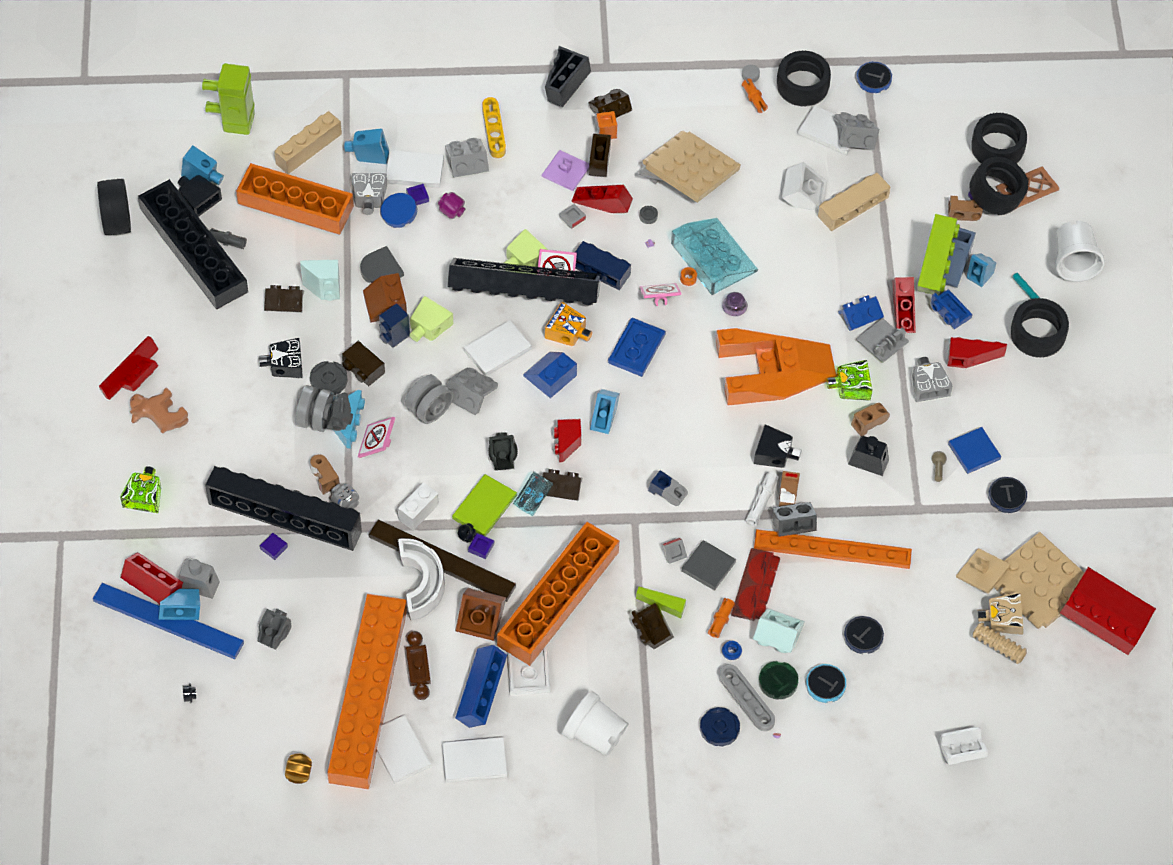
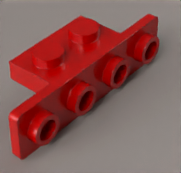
[99,336,158,400]

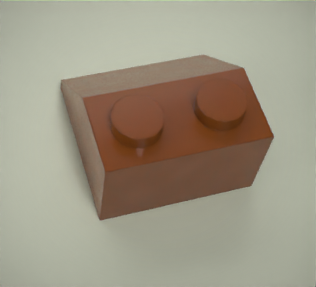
[363,273,407,323]
[455,588,506,641]

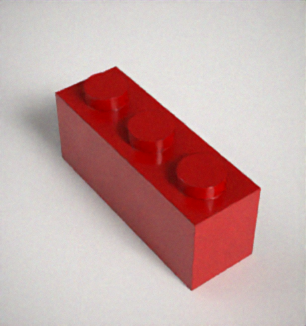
[120,552,183,605]

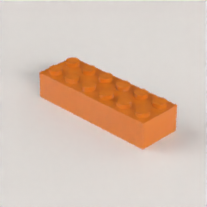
[236,163,354,235]

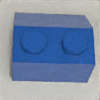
[523,352,577,399]

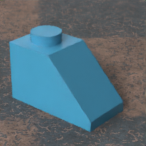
[967,253,996,287]
[590,389,620,434]
[159,589,200,620]

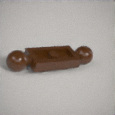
[406,631,431,700]

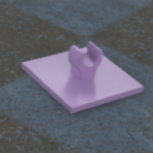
[542,150,589,191]

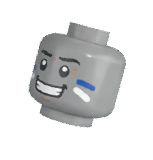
[330,484,359,509]

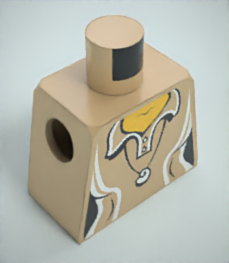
[978,592,1023,635]

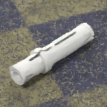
[746,472,779,526]

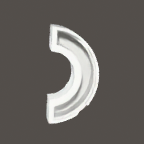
[398,539,445,621]

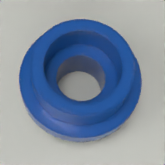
[722,641,742,660]

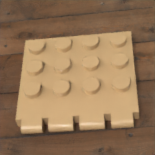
[643,131,741,203]
[994,532,1084,629]

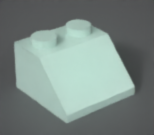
[300,260,340,301]
[753,608,805,653]

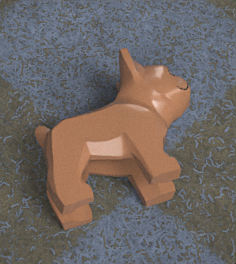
[130,388,189,433]

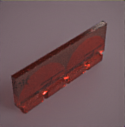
[731,548,780,621]

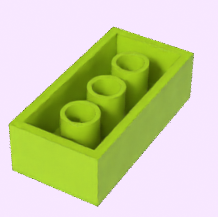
[917,214,960,296]

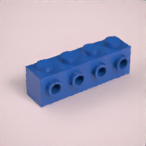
[455,645,507,728]

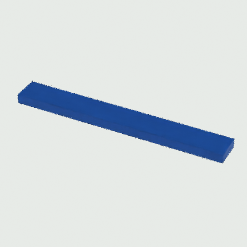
[93,583,244,659]

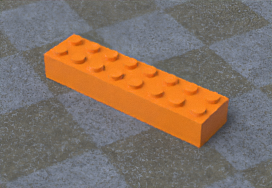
[497,522,620,666]

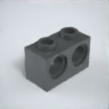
[773,502,817,537]

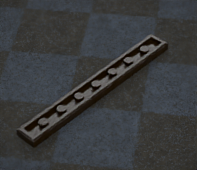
[369,519,516,602]

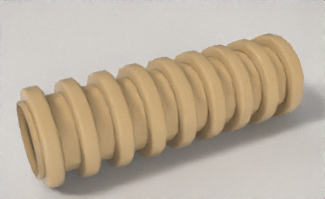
[973,622,1027,664]

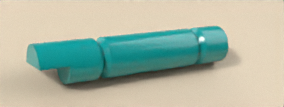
[1012,273,1040,299]

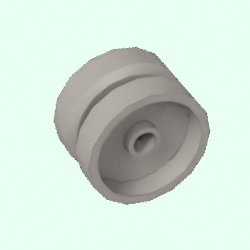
[405,374,454,424]
[296,385,334,432]

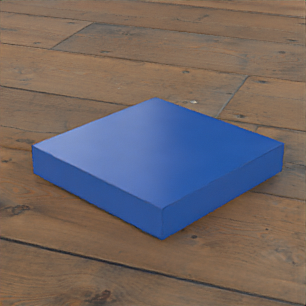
[948,427,1001,474]

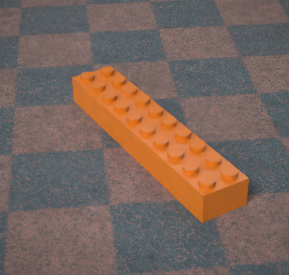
[327,594,407,789]

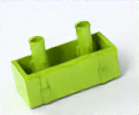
[202,63,255,135]

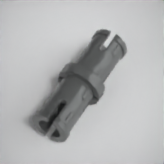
[210,228,247,249]

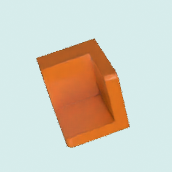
[596,111,617,139]

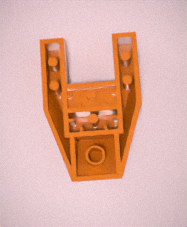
[716,328,837,405]

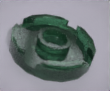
[758,661,799,700]

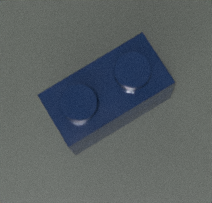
[379,303,410,348]

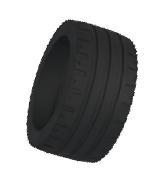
[777,50,831,107]
[971,112,1027,164]
[969,156,1029,215]
[97,179,131,235]
[1011,298,1069,358]

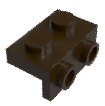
[588,89,632,118]
[264,285,304,313]
[542,469,583,501]
[631,603,674,649]

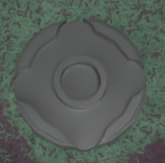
[310,361,348,395]

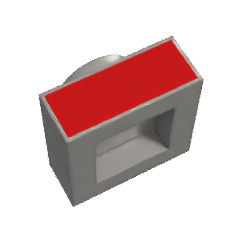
[560,204,586,229]
[662,538,687,564]

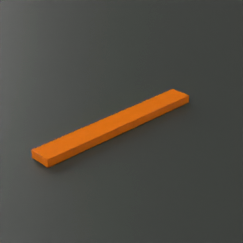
[754,529,912,569]

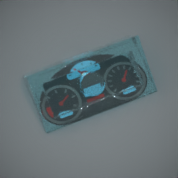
[513,471,553,516]

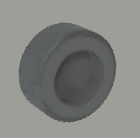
[639,206,658,224]

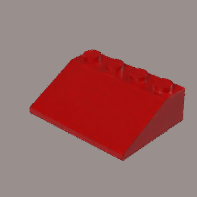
[1060,567,1156,655]

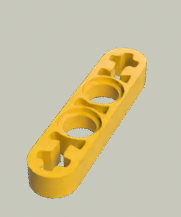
[482,97,506,158]

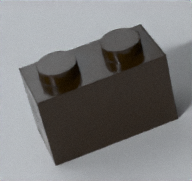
[589,133,611,177]
[342,340,385,387]

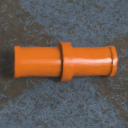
[742,78,768,113]
[707,598,735,638]

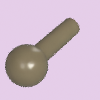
[931,451,947,482]

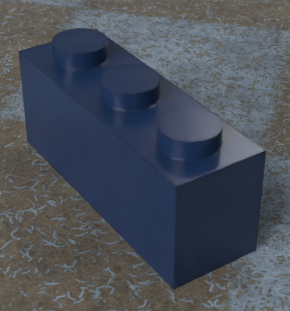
[575,241,631,291]

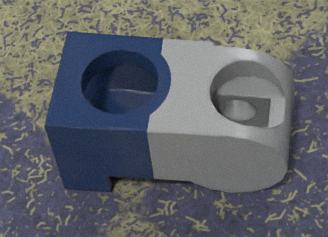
[648,470,688,506]

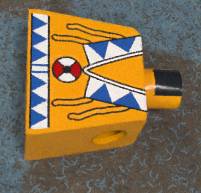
[545,302,592,346]

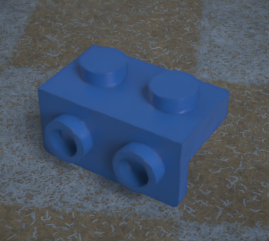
[931,289,972,329]
[838,295,884,331]

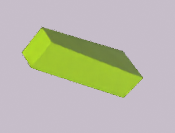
[636,586,686,619]

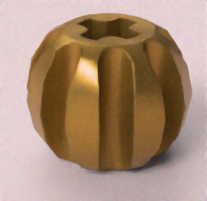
[285,754,312,784]

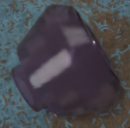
[722,292,748,316]

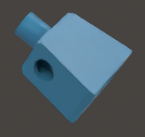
[344,129,389,164]
[181,145,224,185]

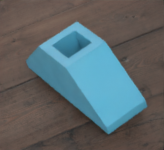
[333,390,365,449]

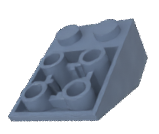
[944,228,976,288]

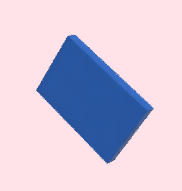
[608,317,666,377]

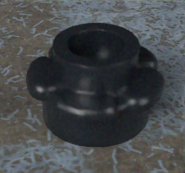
[458,523,476,543]
[183,683,196,703]

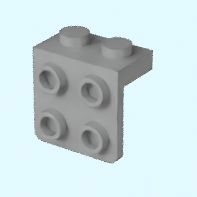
[834,112,880,150]
[445,138,489,177]
[447,368,498,415]

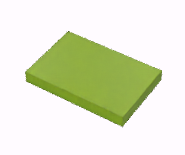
[452,474,517,537]

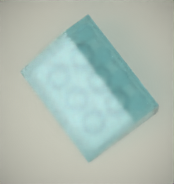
[671,218,758,295]

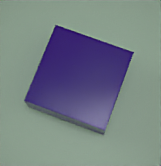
[406,184,429,205]
[260,533,288,560]
[468,533,494,559]

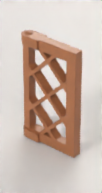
[996,166,1059,210]

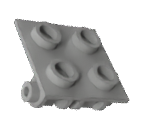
[856,318,909,363]

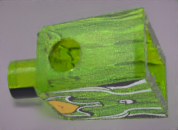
[827,360,872,400]
[120,466,161,513]

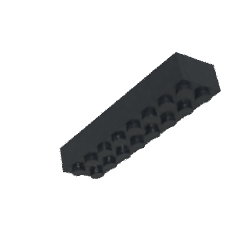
[138,179,248,310]
[447,258,601,305]
[205,466,362,551]

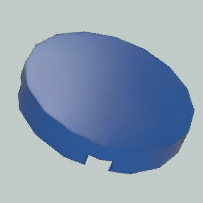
[381,193,418,228]

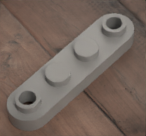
[719,664,775,731]

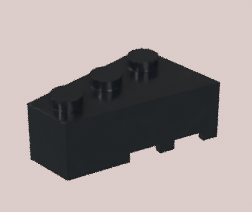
[545,46,591,107]

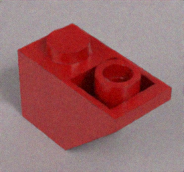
[554,419,582,462]

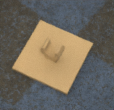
[956,548,1011,594]

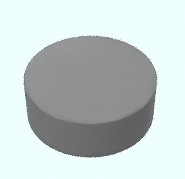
[742,65,760,82]

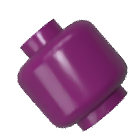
[438,192,466,219]

